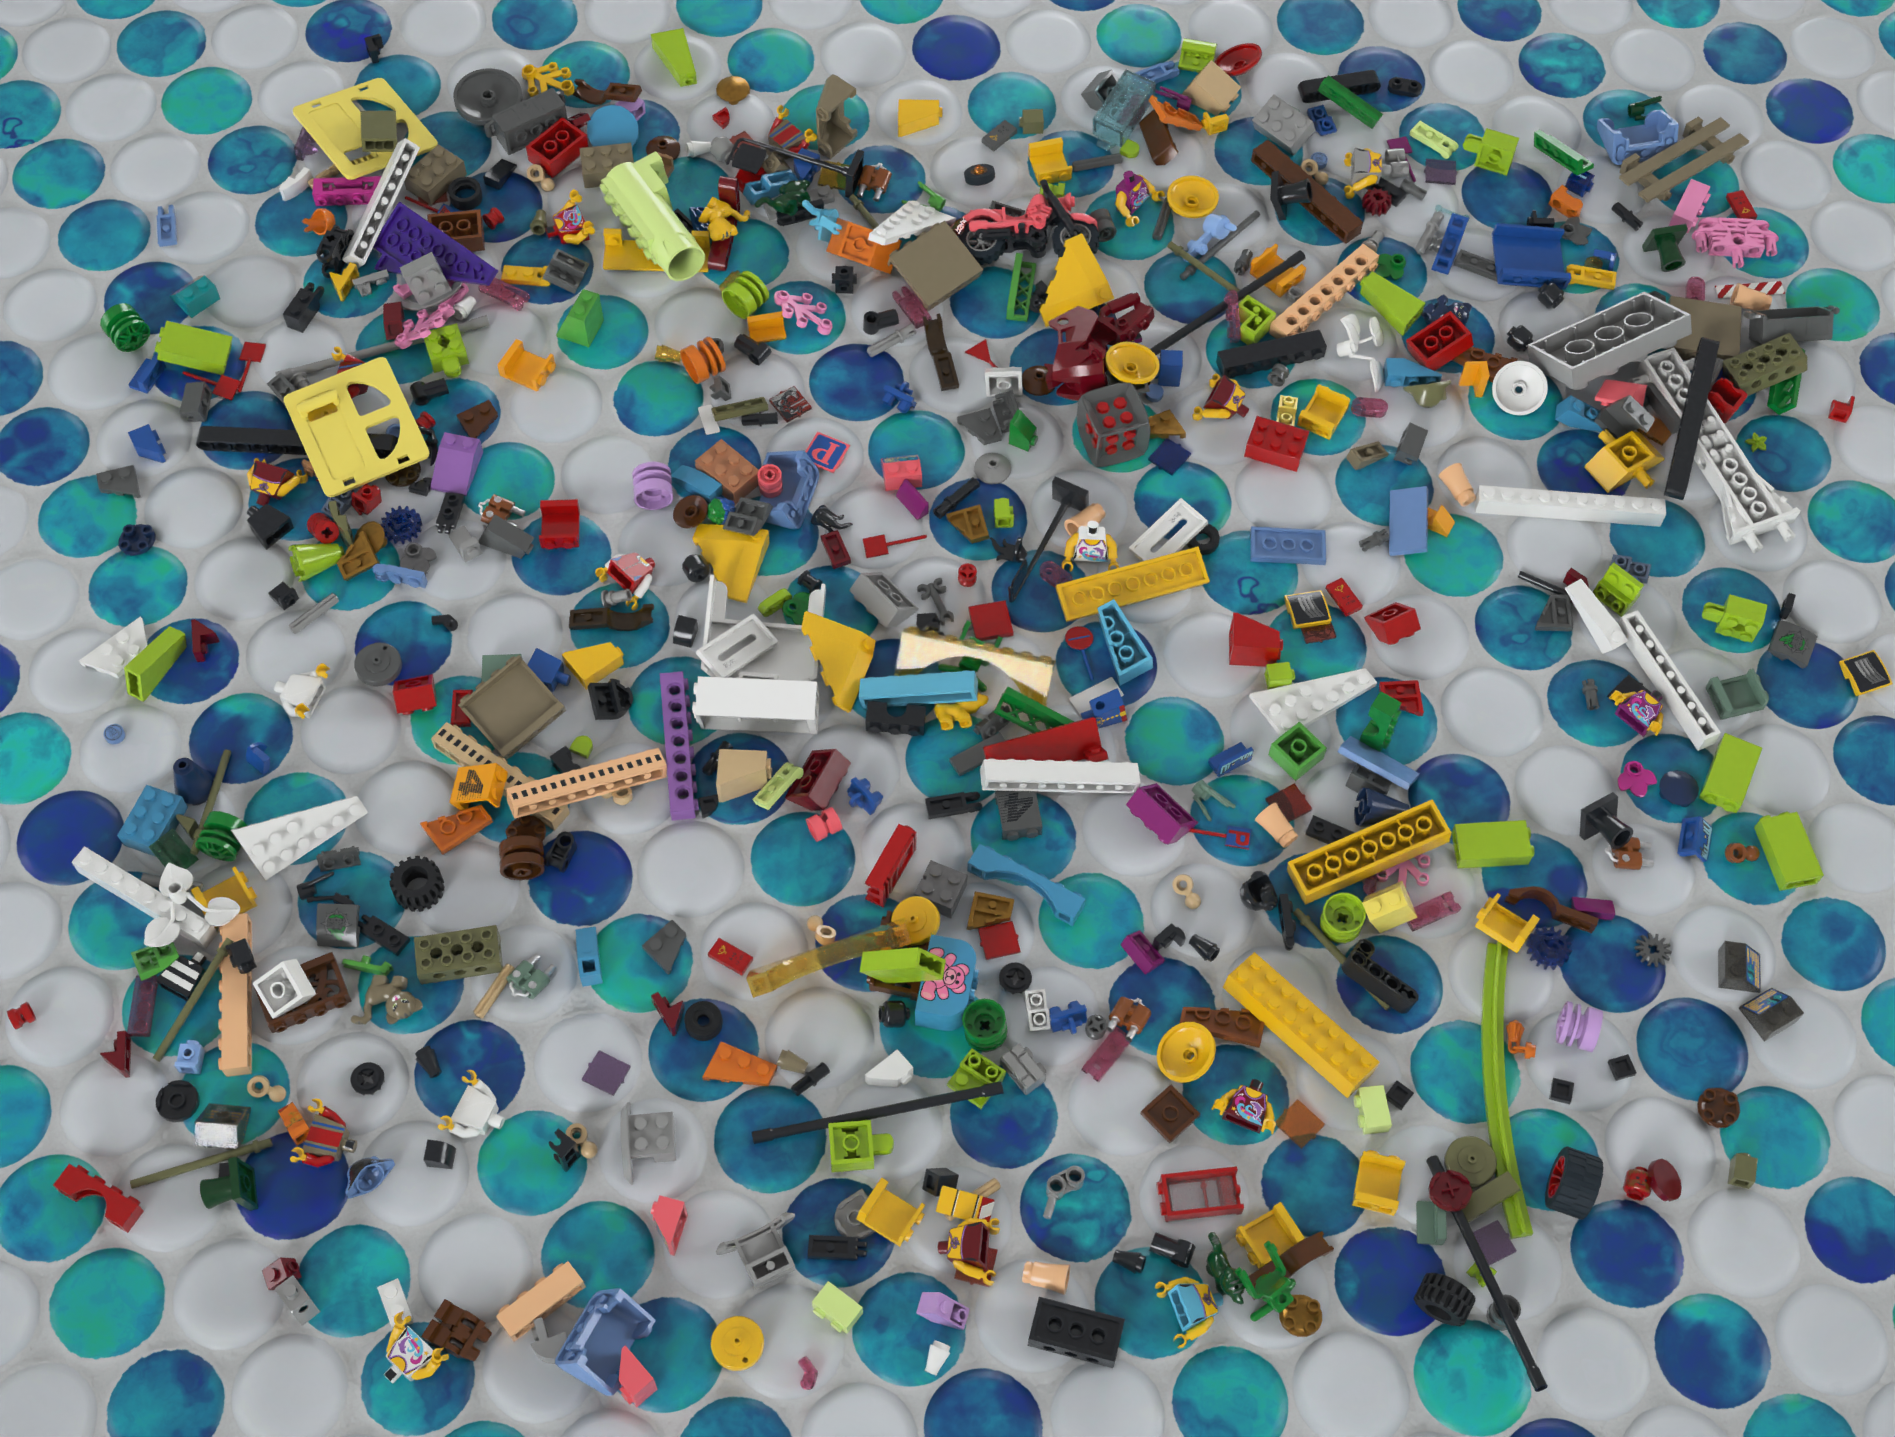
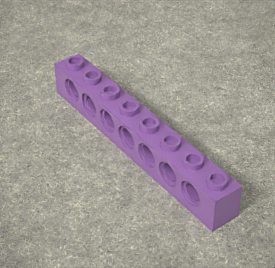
[660,671,699,821]

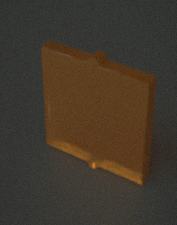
[1636,414,1672,446]
[1275,1099,1325,1149]

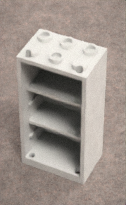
[692,676,820,734]

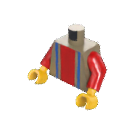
[766,105,817,160]
[290,1098,357,1167]

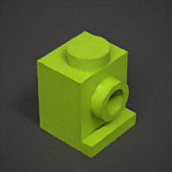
[993,498,1014,528]

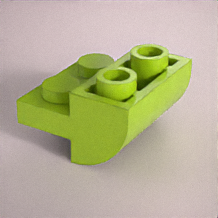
[1178,38,1217,73]
[1592,563,1644,617]
[947,1048,1006,1109]

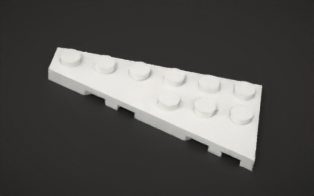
[868,201,956,246]
[1249,668,1377,736]
[231,796,368,880]

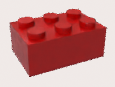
[526,117,589,178]
[1406,311,1474,371]
[1244,416,1309,472]

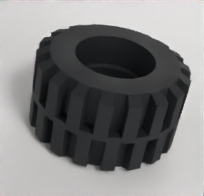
[389,856,445,912]
[1414,1273,1476,1326]

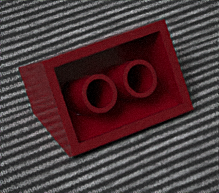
[785,749,851,811]

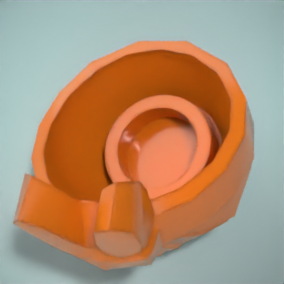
[302,208,336,235]

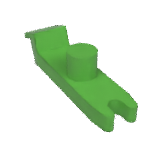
[341,955,394,976]

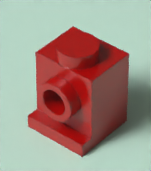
[351,484,382,515]

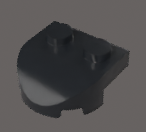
[588,679,633,720]

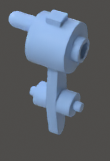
[1183,214,1237,262]

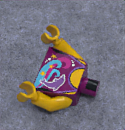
[1115,171,1165,227]
[1609,690,1664,737]

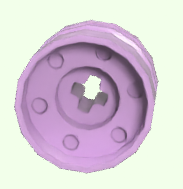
[632,462,673,510]
[1556,1001,1603,1052]

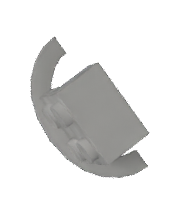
[400,252,463,311]
[621,1102,676,1185]
[716,1212,795,1290]

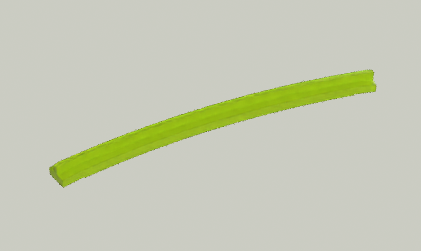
[1481,942,1533,1239]

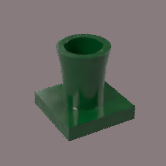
[1642,224,1688,272]
[200,1157,258,1211]

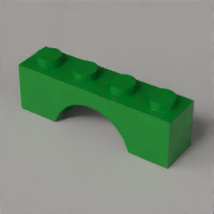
[1359,691,1402,752]

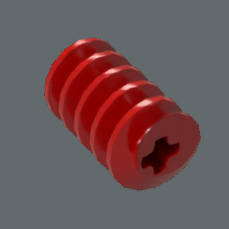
[307,513,339,544]

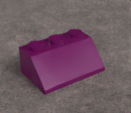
[1126,783,1198,845]

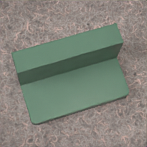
[1416,1201,1447,1245]

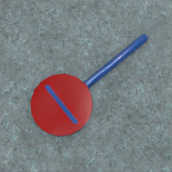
[1065,626,1094,680]

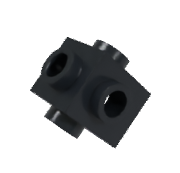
[832,266,857,294]

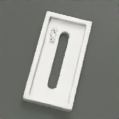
[1129,498,1208,561]
[696,613,778,678]

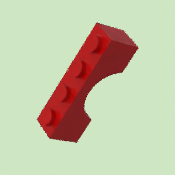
[53,1164,144,1233]

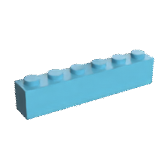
[859,670,978,709]

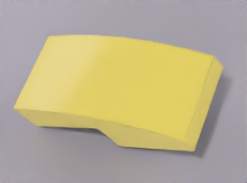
[1276,395,1298,426]

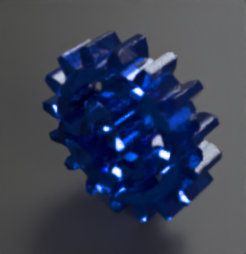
[381,506,423,544]
[1526,926,1572,970]

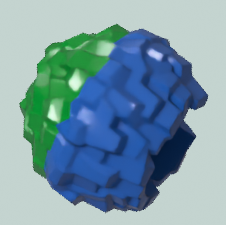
[708,497,735,525]

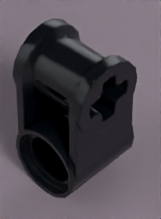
[544,831,577,873]

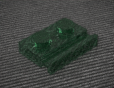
[149,829,199,869]

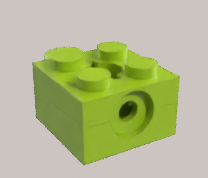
[1463,128,1519,176]
[424,323,469,378]
[1702,594,1767,643]
[828,1120,894,1172]

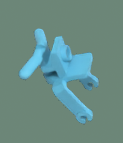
[802,200,842,243]

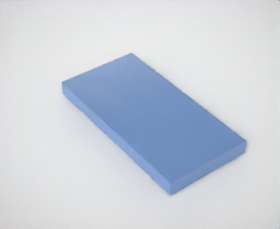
[1389,486,1428,556]
[1250,526,1326,565]
[1338,736,1420,790]

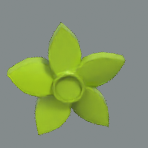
[1745,432,1767,452]

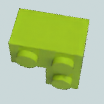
[1235,295,1276,345]

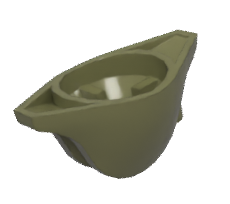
[1403,380,1451,408]

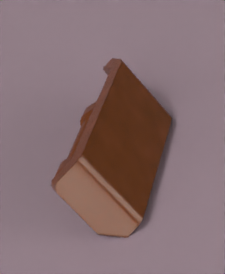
[1139,109,1179,165]

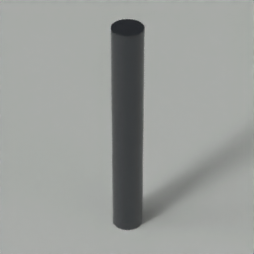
[1518,571,1571,600]

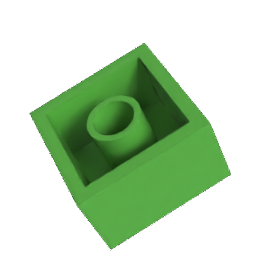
[1268,722,1327,781]

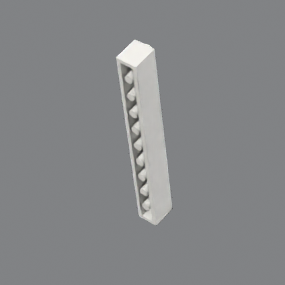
[1475,485,1666,527]

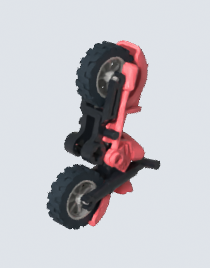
[957,179,1099,265]

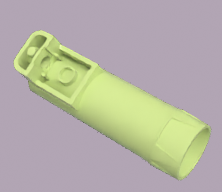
[599,151,705,281]

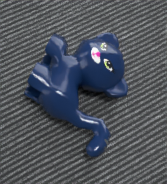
[1421,294,1472,326]

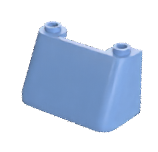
[1597,109,1679,165]
[759,450,819,529]
[555,1288,656,1396]

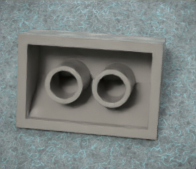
[849,572,919,628]

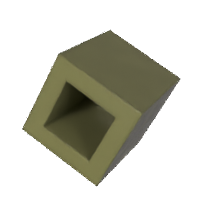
[1019,109,1044,134]
[1728,1153,1758,1189]

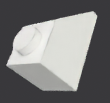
[865,1049,913,1087]

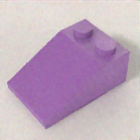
[430,432,483,496]

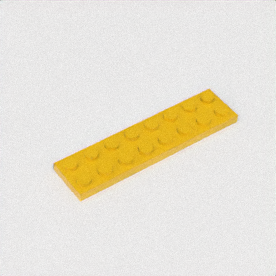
[1055,546,1210,622]

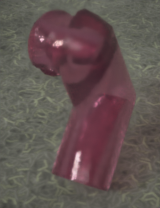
[1363,875,1378,895]
[798,1356,818,1390]

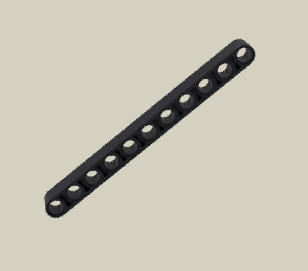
[1664,337,1720,500]
[196,426,398,459]

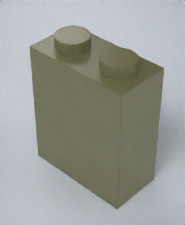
[361,111,397,152]

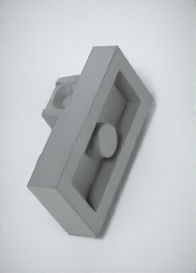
[352,269,389,297]

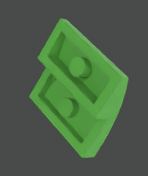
[131,942,179,981]

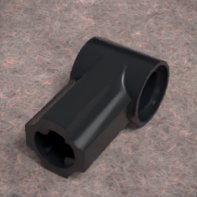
[863,309,899,335]
[734,334,772,366]
[410,378,449,406]
[1149,1232,1196,1268]

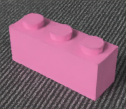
[1669,179,1711,233]

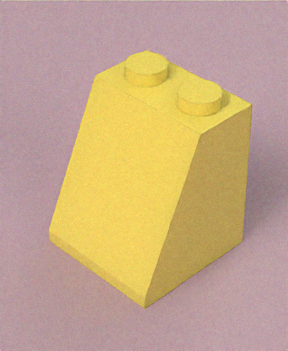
[1362,881,1418,933]

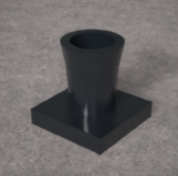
[1270,171,1313,221]
[1579,792,1633,849]

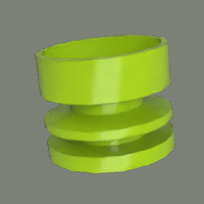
[722,271,769,319]
[1320,893,1366,944]

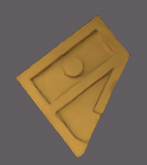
[1148,409,1186,439]
[946,504,990,544]
[337,531,379,581]
[967,891,1014,930]

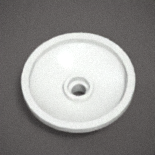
[1492,361,1548,416]

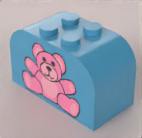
[915,934,979,1031]

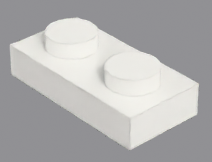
[377,1278,414,1328]

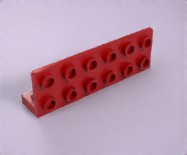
[983,717,1108,762]

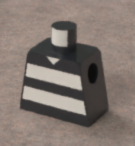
[156,952,207,1002]

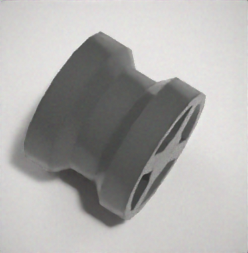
[1267,364,1290,387]
[1085,1014,1107,1040]

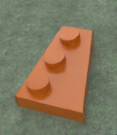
[1148,95,1203,131]
[420,805,493,855]
[702,1041,777,1086]

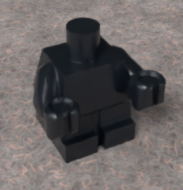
[916,613,945,647]

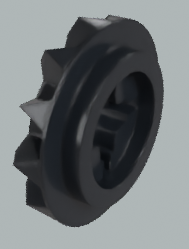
[999,962,1032,994]
[350,1062,385,1096]

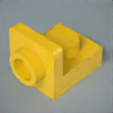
[1201,112,1229,135]

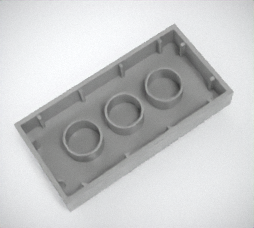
[1527,292,1692,390]

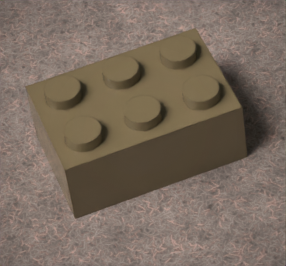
[580,143,634,188]
[404,144,467,206]

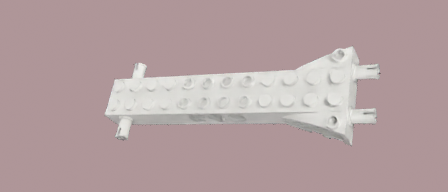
[1629,347,1801,553]

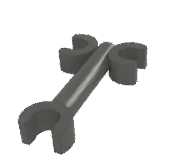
[917,578,954,625]

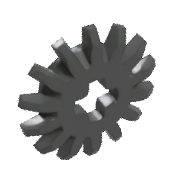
[1634,933,1672,967]

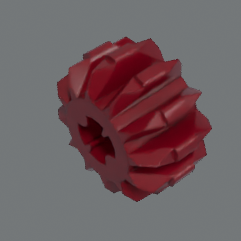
[1362,187,1392,217]

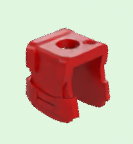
[1708,378,1748,423]

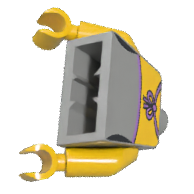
[1344,148,1391,199]

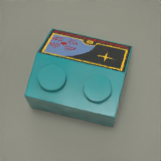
[170,275,220,318]

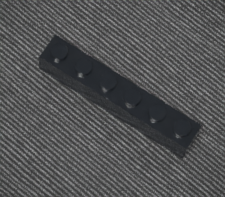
[1216,330,1327,378]

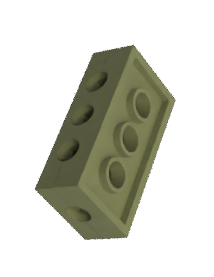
[1722,333,1807,396]
[414,925,503,985]

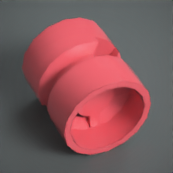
[758,464,783,498]
[806,807,842,842]

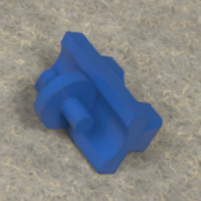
[882,381,917,414]
[847,777,883,815]
[1049,1000,1087,1035]

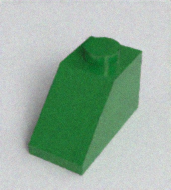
[1009,409,1038,452]

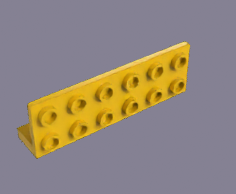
[603,228,711,272]

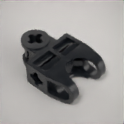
[316,225,354,278]

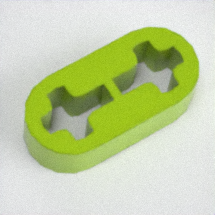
[758,588,792,617]

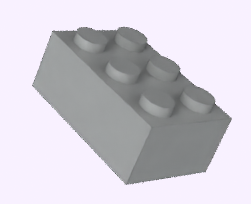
[1252,94,1315,156]

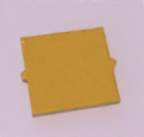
[818,161,850,190]

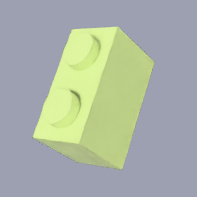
[1354,1085,1392,1135]
[812,1281,863,1334]

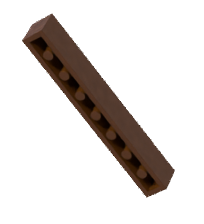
[1251,140,1363,244]

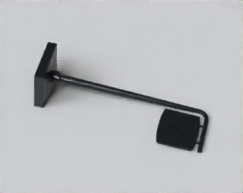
[726,138,864,198]
[1008,476,1089,603]

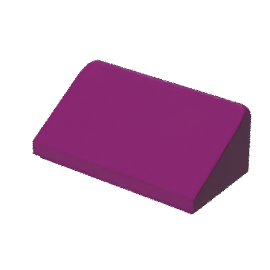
[896,479,929,520]
[1571,897,1615,920]
[1121,930,1165,974]

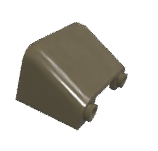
[816,74,857,159]

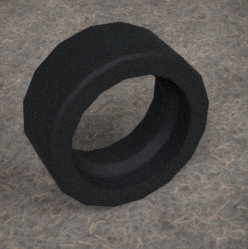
[448,177,483,211]

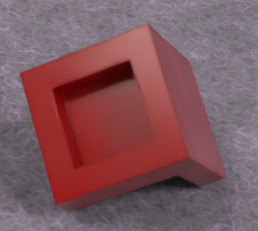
[1828,396,1855,423]

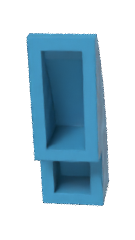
[743,169,799,205]
[671,465,723,504]

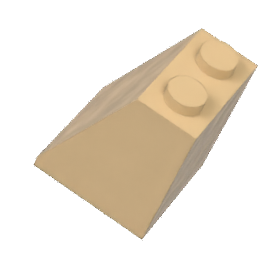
[1182,60,1241,116]
[716,749,772,802]

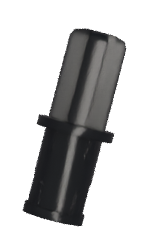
[1612,202,1643,231]
[741,412,778,427]
[702,741,733,776]
[791,1062,830,1096]

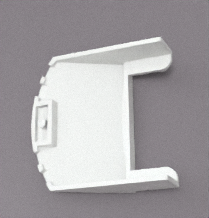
[701,575,826,681]

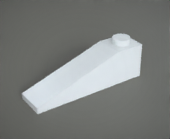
[1565,579,1628,654]

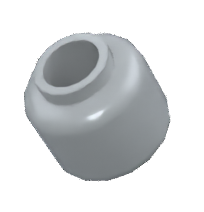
[710,136,735,162]

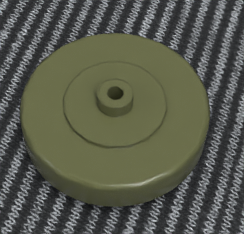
[1444,1136,1497,1188]

